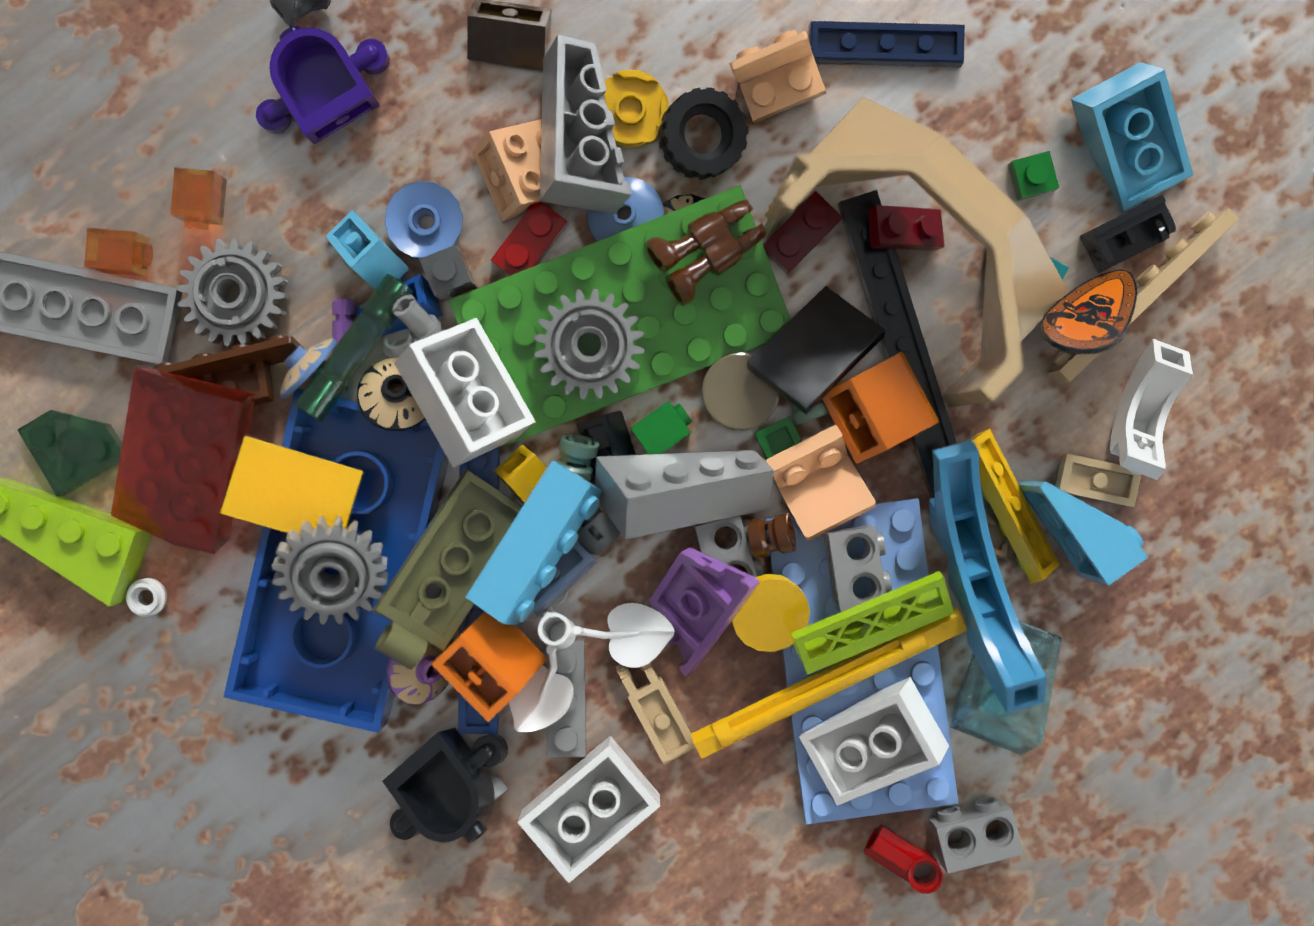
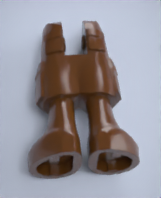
[644,199,767,306]

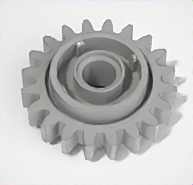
[176,238,290,347]
[534,289,644,399]
[272,516,388,624]

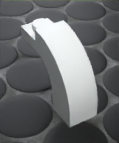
[1110,339,1193,480]

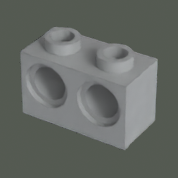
[693,516,764,577]
[823,524,892,612]
[928,797,1024,874]

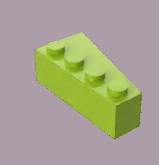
[0,478,154,607]

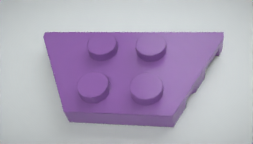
[649,548,760,677]

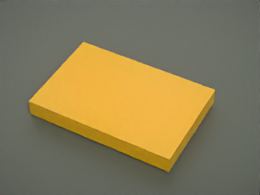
[220,436,364,534]

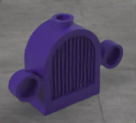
[256,26,390,145]

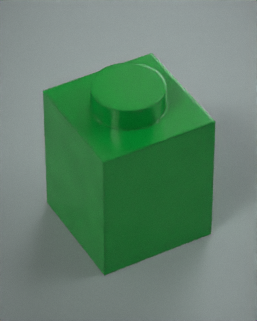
[630,401,692,454]

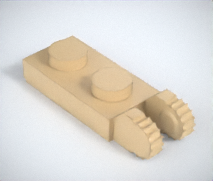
[615,663,696,765]

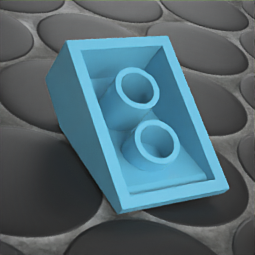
[1071,62,1193,211]
[1018,480,1148,585]

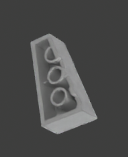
[540,35,632,215]
[595,450,774,539]

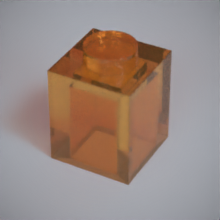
[170,167,227,230]
[84,228,153,277]

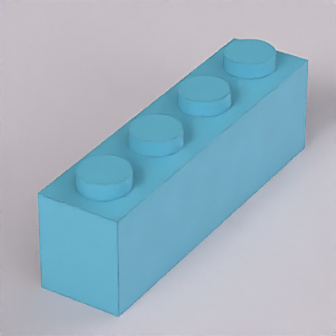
[465,460,602,626]

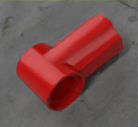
[863,824,943,894]

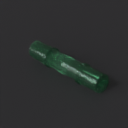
[294,274,413,423]

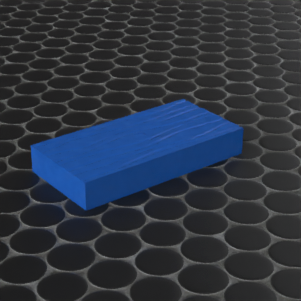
[223,388,449,733]

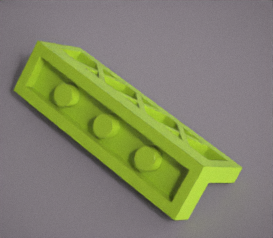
[791,571,954,675]

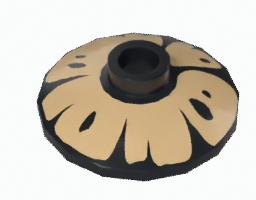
[357,357,425,431]

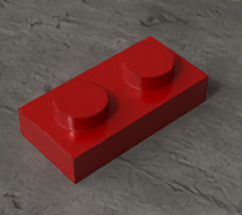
[491,201,569,276]

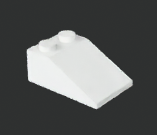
[799,677,949,806]

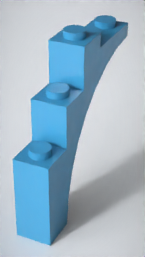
[929,440,1046,714]

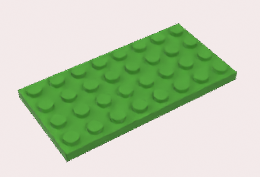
[448,185,791,446]

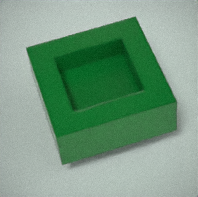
[1008,151,1059,201]
[753,416,802,459]

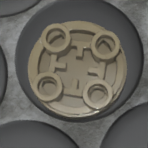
[702,353,780,431]

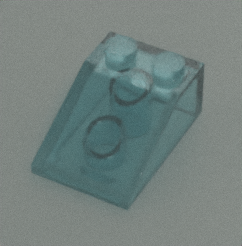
[950,621,1062,755]

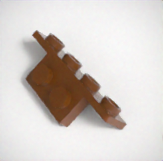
[141,335,305,419]

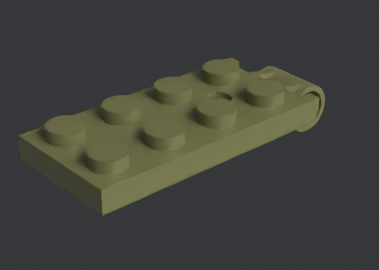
[372,469,523,670]

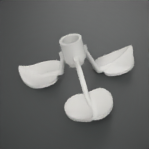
[509,588,675,733]

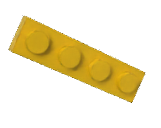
[967,428,1060,584]

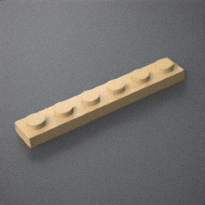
[1047,208,1239,384]

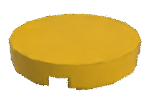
[604,70,668,149]
[732,574,810,652]

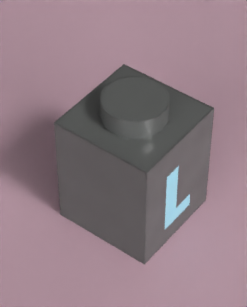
[419,244,477,302]

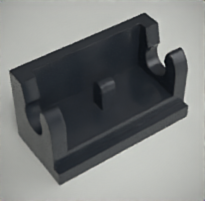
[1079,194,1176,273]

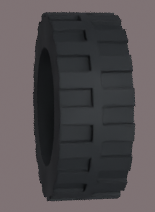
[658,87,749,180]

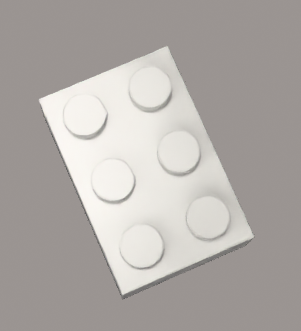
[394,318,536,468]
[518,736,660,883]

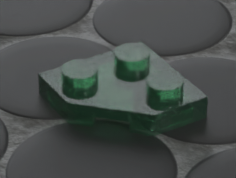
[17,410,130,497]

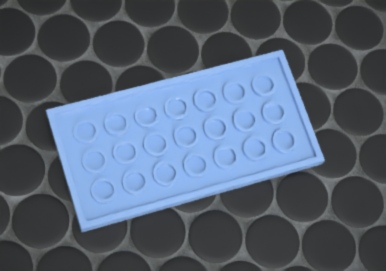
[764,498,959,825]

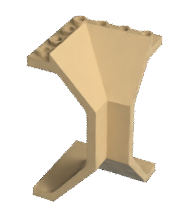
[764,97,1068,407]

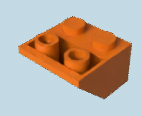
[822,351,939,464]
[431,611,548,722]

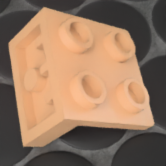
[729,30,827,124]
[472,119,542,222]
[766,425,876,541]

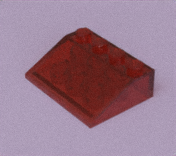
[111,365,256,554]

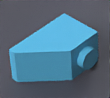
[325,210,409,296]

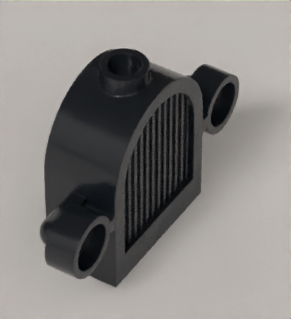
[382,727,508,845]

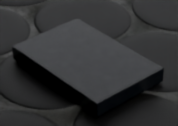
[747,286,885,414]

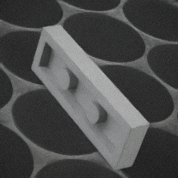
[545,639,587,758]

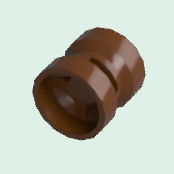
[748,513,796,559]

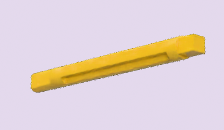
[691,606,967,759]

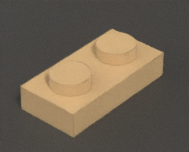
[1055,453,1141,507]

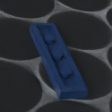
[809,21,965,67]

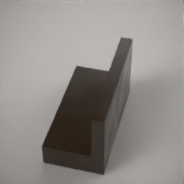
[467,0,552,70]

